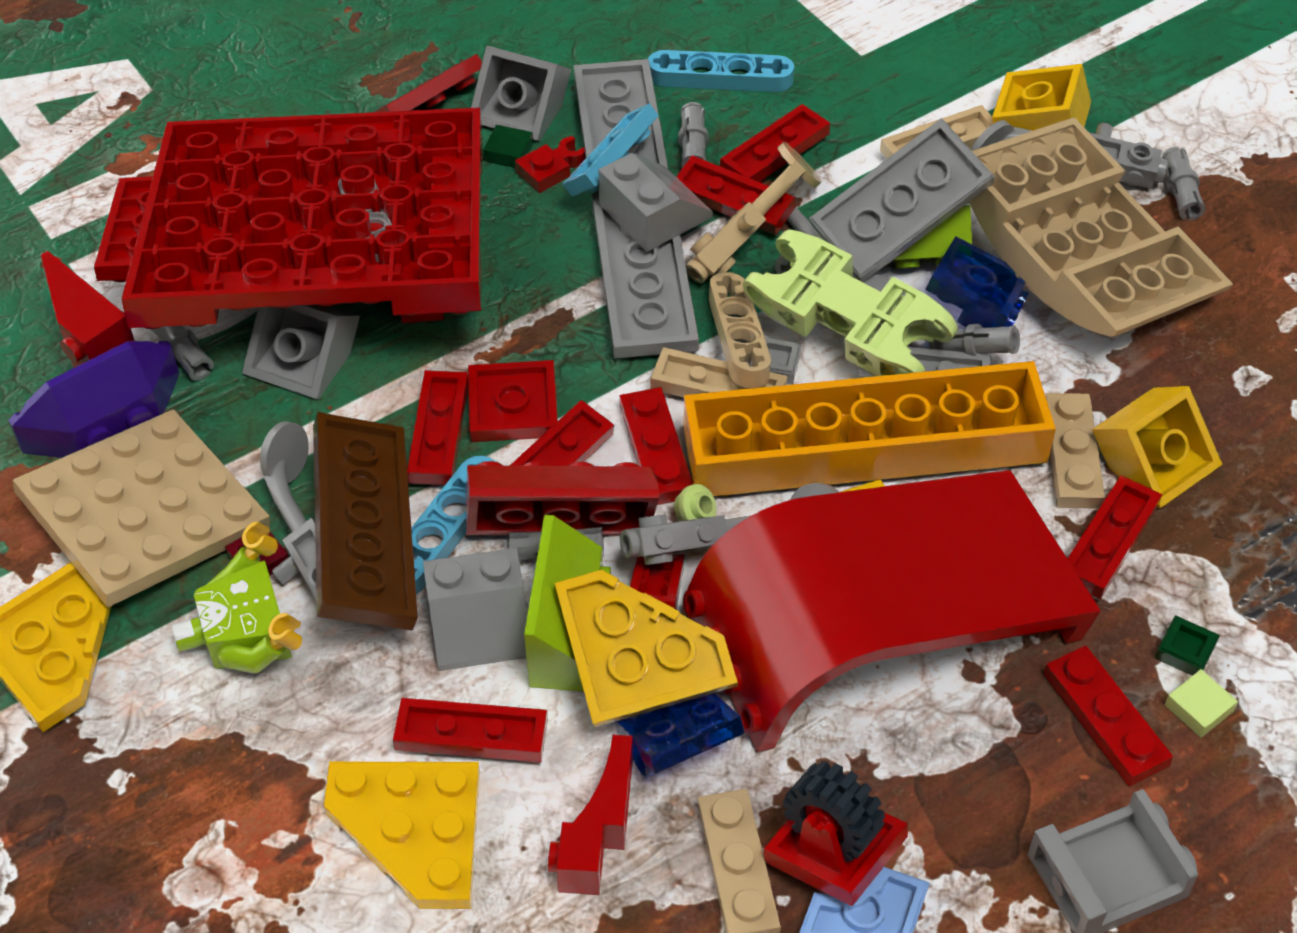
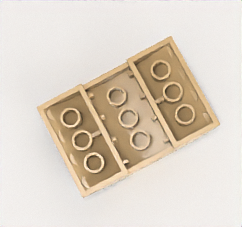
[969,117,1233,337]

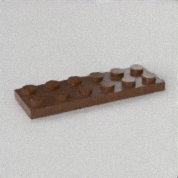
[313,412,418,631]

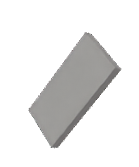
[809,118,995,282]

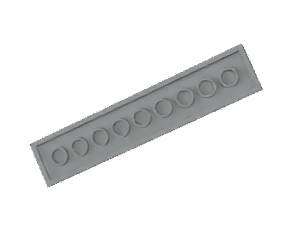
[573,59,699,359]

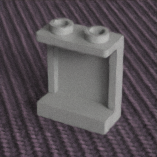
[1027,789,1198,933]

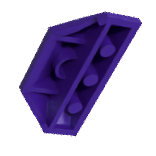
[8,341,180,458]

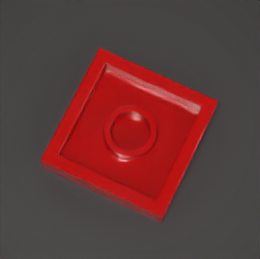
[468,360,558,443]

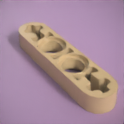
[708,272,771,388]

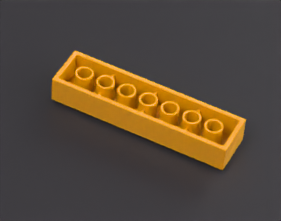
[683,361,1056,496]

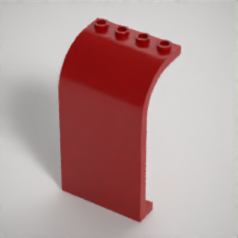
[683,470,1101,752]

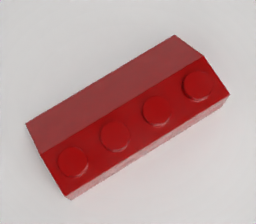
[466,461,659,535]

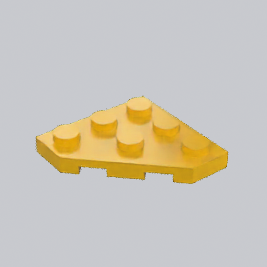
[0,562,111,733]
[554,570,738,727]
[324,761,480,909]

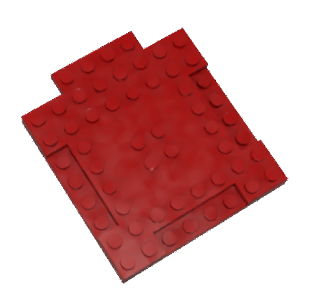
[94,107,483,329]

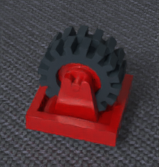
[763,761,908,906]

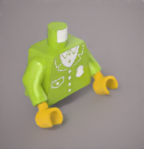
[172,522,302,674]

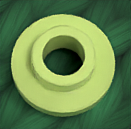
[674,484,717,521]

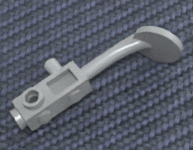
[971,120,1168,189]
[260,421,317,600]
[620,483,838,565]

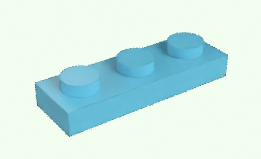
[562,103,659,197]

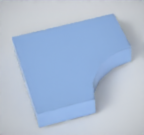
[799,867,930,933]

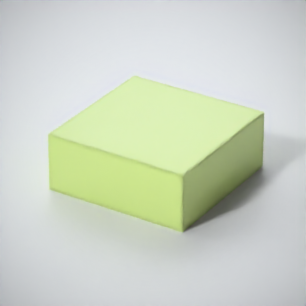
[1164,669,1238,738]

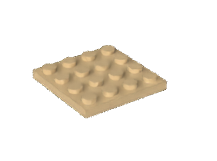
[13,409,270,607]

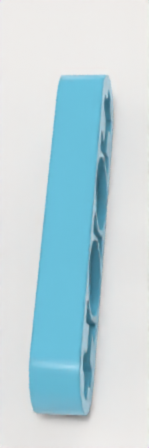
[648,50,794,92]
[411,456,496,595]

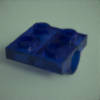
[614,693,745,778]

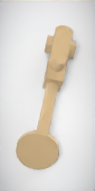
[686,142,822,284]

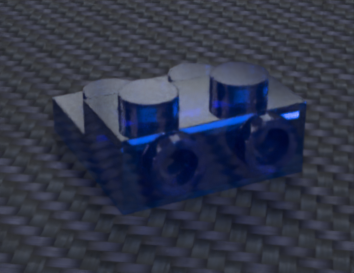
[925,236,1029,328]

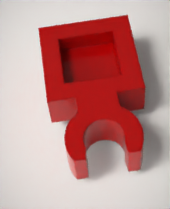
[515,136,586,193]

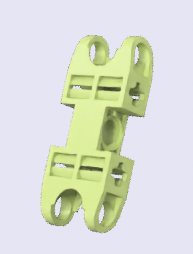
[743,230,958,376]

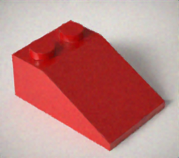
[41,250,135,368]

